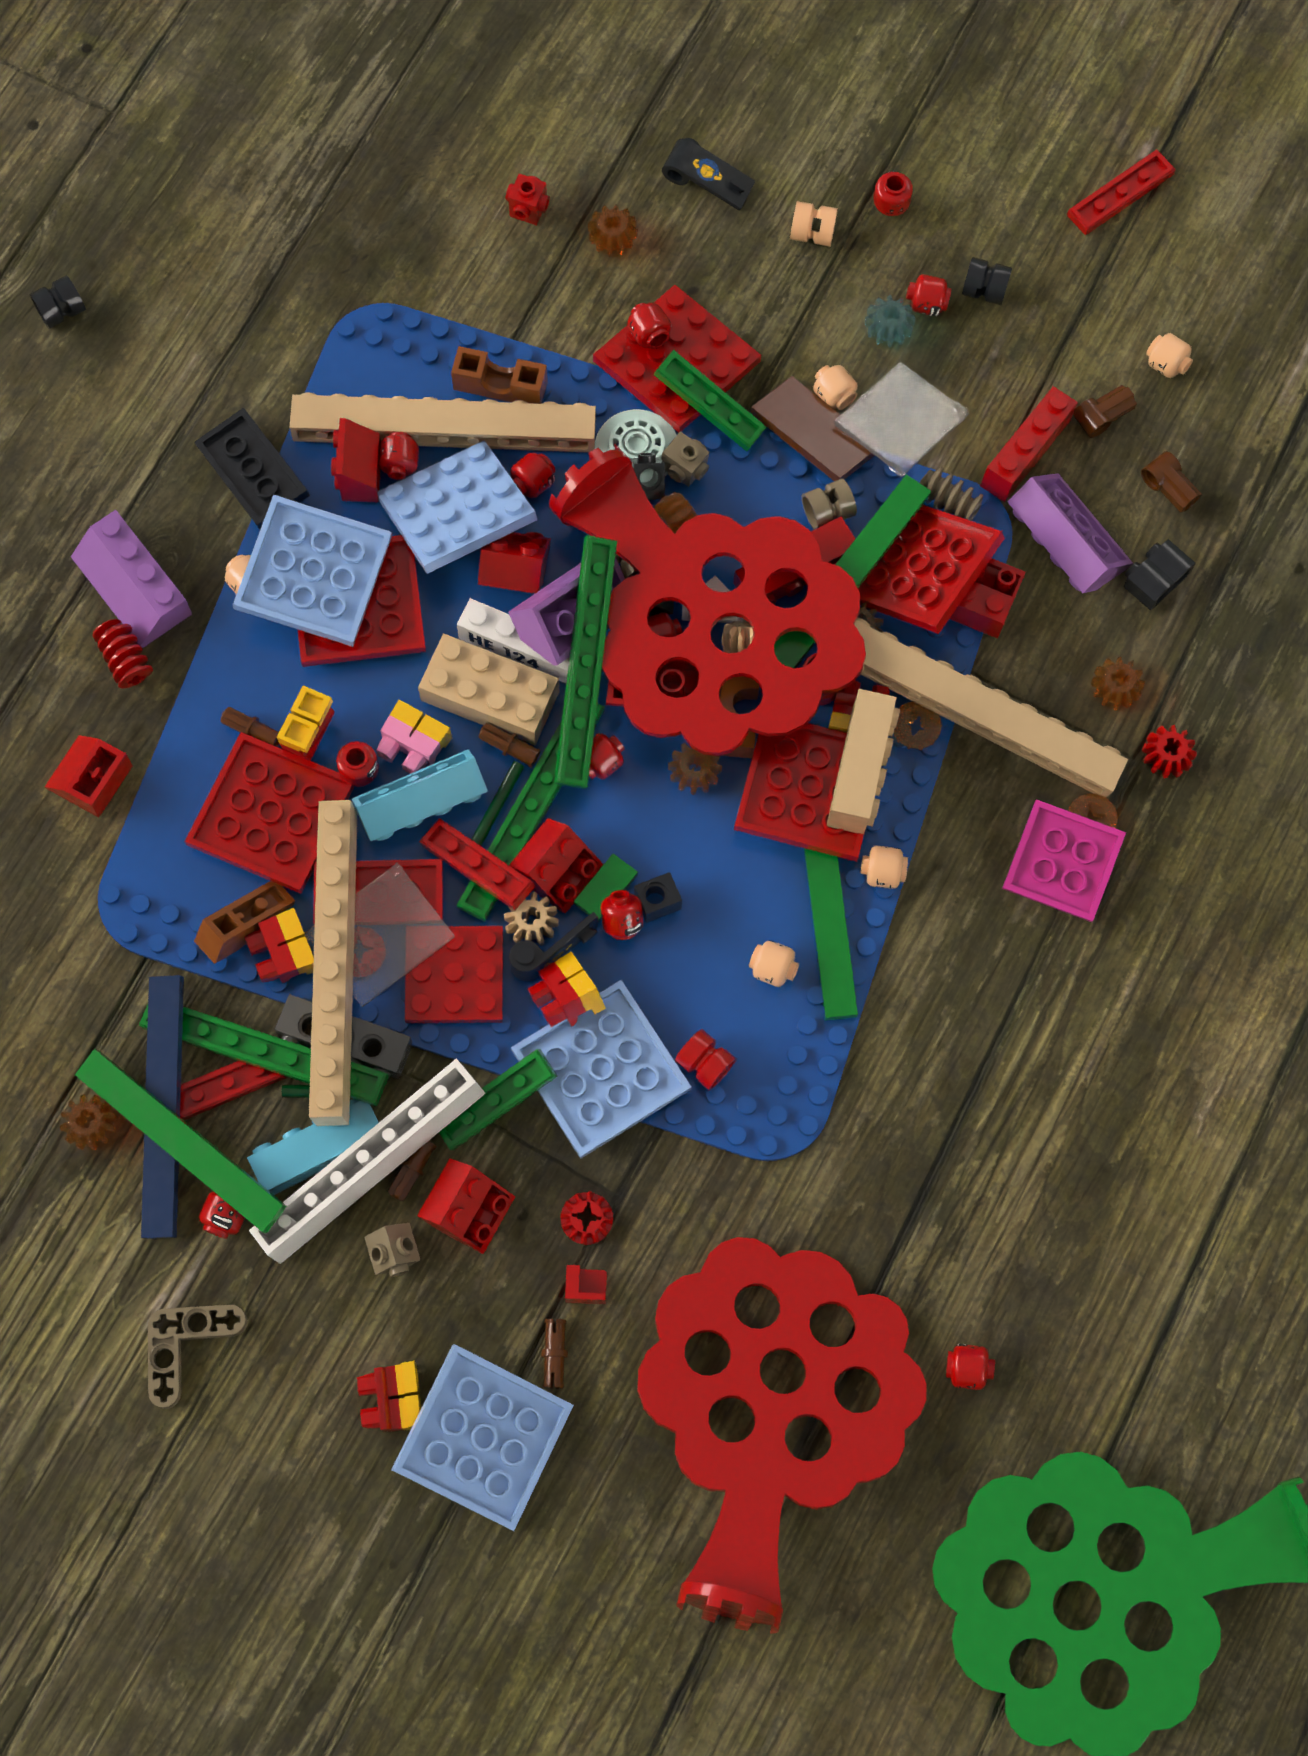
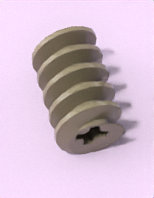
[920,466,984,521]

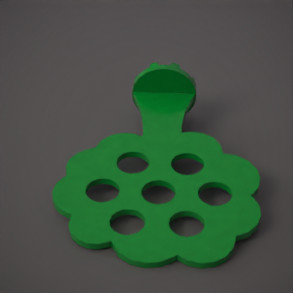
[932,1452,1308,1756]

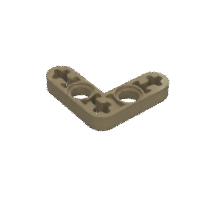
[148,1305,248,1409]

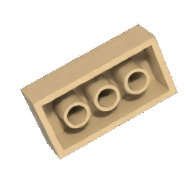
[418,633,560,746]
[827,689,900,834]

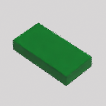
[574,853,638,923]

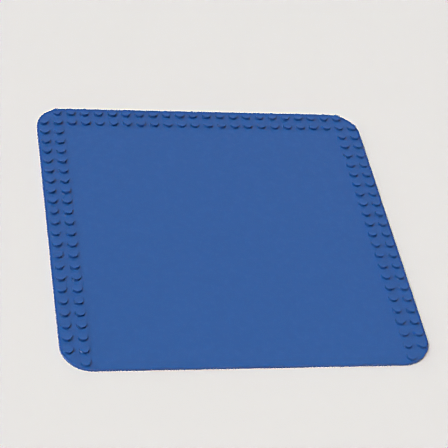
[98,303,1012,1161]

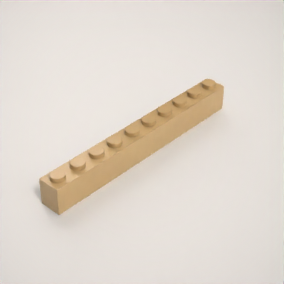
[289,392,596,452]
[854,618,1128,799]
[309,800,357,1126]

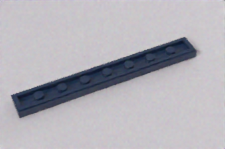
[141,975,184,1239]

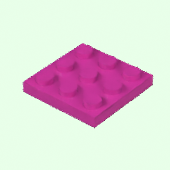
[1002,799,1126,922]

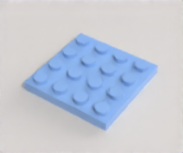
[378,440,537,574]
[233,495,392,647]
[511,980,691,1159]
[391,1344,574,1531]

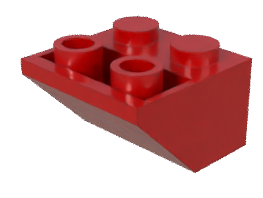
[331,418,381,502]
[478,532,551,594]
[950,558,1026,639]
[45,735,133,818]
[509,818,604,914]
[417,1158,516,1254]

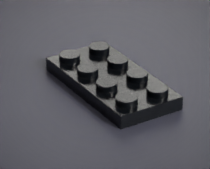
[194,408,310,530]

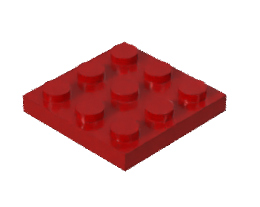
[405,926,503,1023]

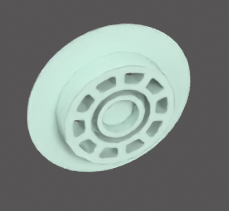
[595,409,677,483]

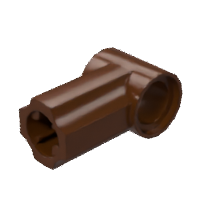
[1073,385,1137,438]
[1141,451,1202,513]

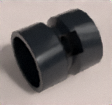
[962,257,1012,305]
[29,275,86,329]

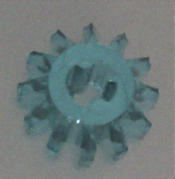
[864,294,915,348]

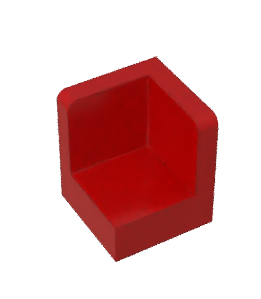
[565,1265,607,1304]

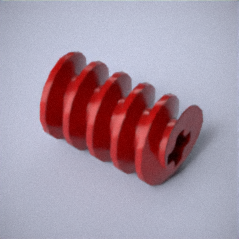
[92,619,153,689]

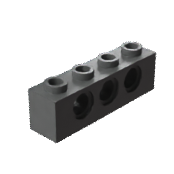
[275,994,413,1081]

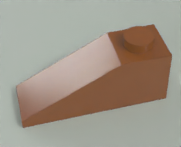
[194,881,295,964]

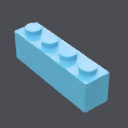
[352,749,488,841]
[247,1099,379,1195]

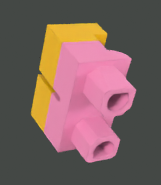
[377,699,452,774]

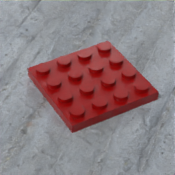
[593,285,761,433]
[858,505,1005,634]
[298,535,426,667]
[734,723,865,862]
[184,732,355,894]

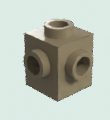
[661,431,710,487]
[364,1223,421,1277]

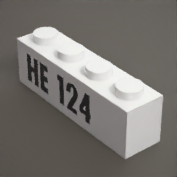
[457,598,570,683]

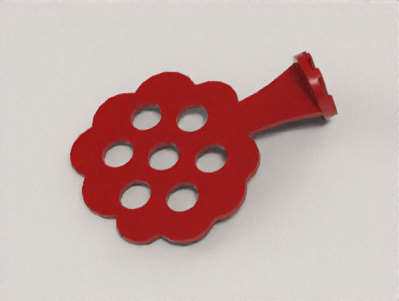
[549,444,866,756]
[637,1237,926,1633]

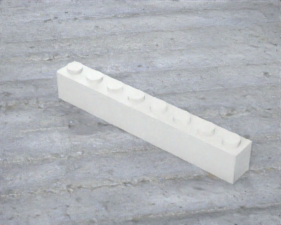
[249,1058,486,1264]

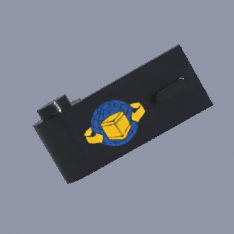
[662,138,755,211]
[509,912,598,981]

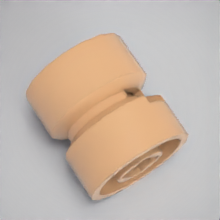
[790,201,838,247]

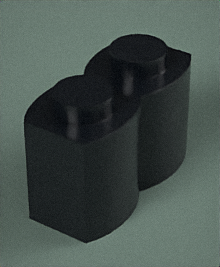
[1123,539,1196,611]

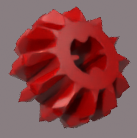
[1142,725,1197,779]

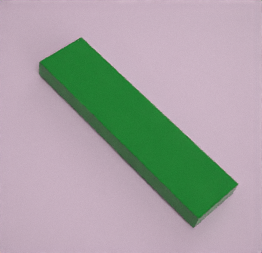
[653,350,766,452]
[439,1049,558,1150]

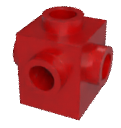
[505,174,550,226]

